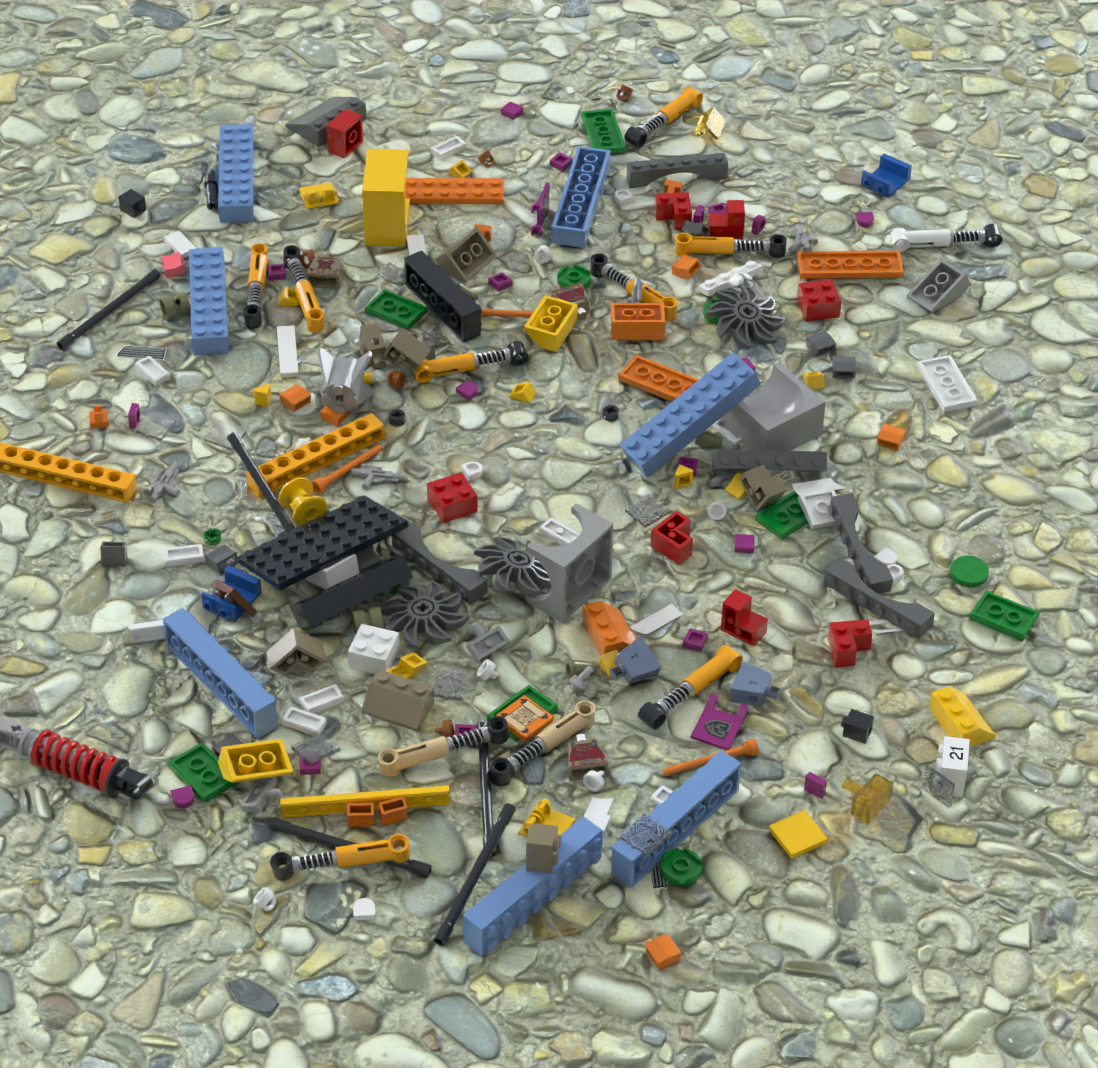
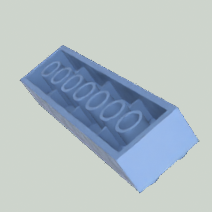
[218,124,254,223]
[551,146,610,248]
[189,247,229,355]
[620,352,761,478]
[163,608,278,739]
[611,750,741,888]
[463,816,602,957]

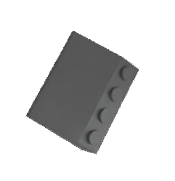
[285,97,366,147]

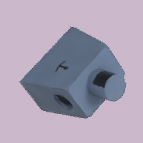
[610,636,662,684]
[730,662,781,707]

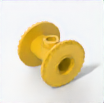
[278,477,327,526]

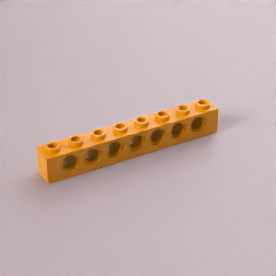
[246,413,385,498]
[0,442,137,503]

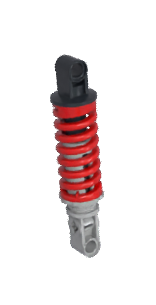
[0,717,153,800]

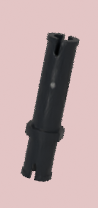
[204,170,218,210]

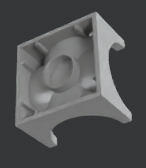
[526,503,613,623]

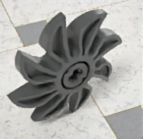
[706,285,786,350]
[474,537,551,595]
[380,580,469,649]

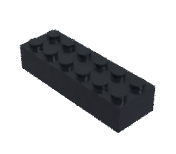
[404,250,482,343]
[289,556,413,629]

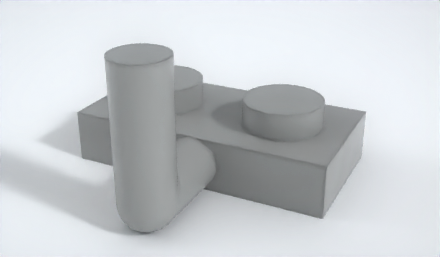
[466,622,510,663]
[240,777,285,812]

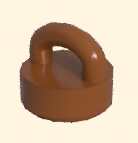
[616,84,633,101]
[477,149,495,167]
[300,249,315,268]
[387,371,406,390]
[434,719,454,738]

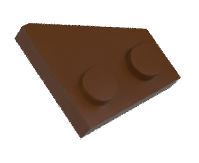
[211,579,257,617]

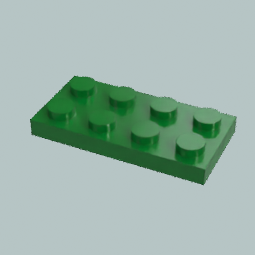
[581,108,626,154]

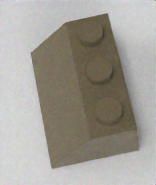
[435,227,497,282]
[362,669,434,731]

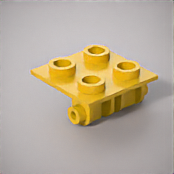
[299,182,339,209]
[518,799,575,837]

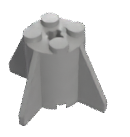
[317,347,374,414]

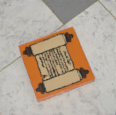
[496,695,554,742]

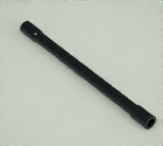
[56,269,161,350]
[227,432,295,533]
[476,722,496,858]
[434,803,516,946]
[270,817,432,877]

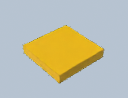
[769,810,828,859]

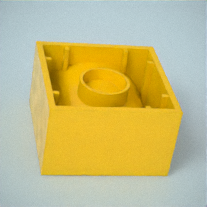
[362,149,410,246]

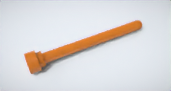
[481,309,534,318]
[311,445,382,494]
[663,738,759,776]

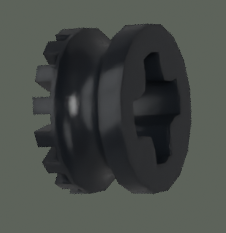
[603,405,619,422]
[389,409,406,427]

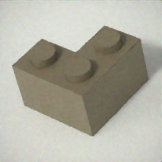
[382,328,431,372]
[739,464,787,511]
[267,628,326,676]
[526,823,562,874]

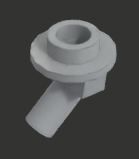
[422,329,438,346]
[569,666,594,692]

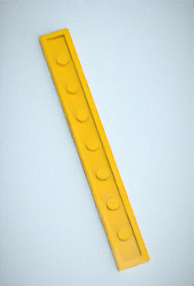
[280,785,450,818]

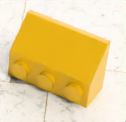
[524,295,578,352]
[929,686,996,747]
[218,739,293,783]

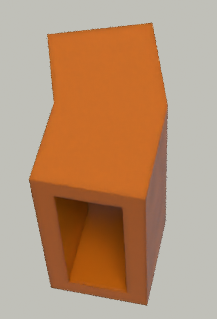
[672,254,701,279]
[279,384,311,412]
[320,406,351,426]
[877,424,906,451]
[378,796,408,826]
[347,803,375,827]
[644,934,681,971]

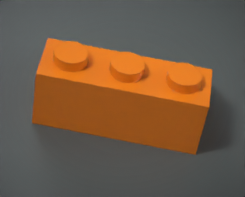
[611,303,665,341]
[583,601,636,656]

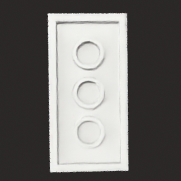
[916,355,978,412]

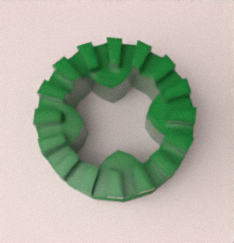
[204,528,222,546]

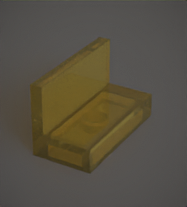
[694,107,726,140]

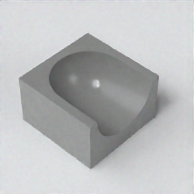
[720,362,826,451]

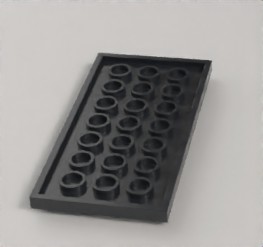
[237,495,409,591]

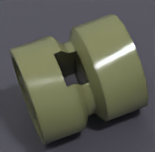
[160,292,191,320]
[351,606,384,635]

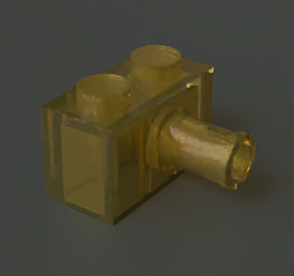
[842,773,893,824]

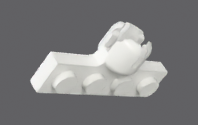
[698,261,764,296]

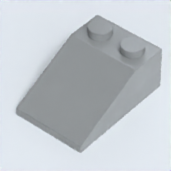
[907,258,971,313]

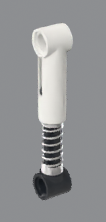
[890,224,1003,252]

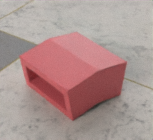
[162,252,186,278]

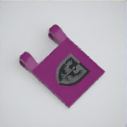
[531,182,550,237]
[691,694,748,750]

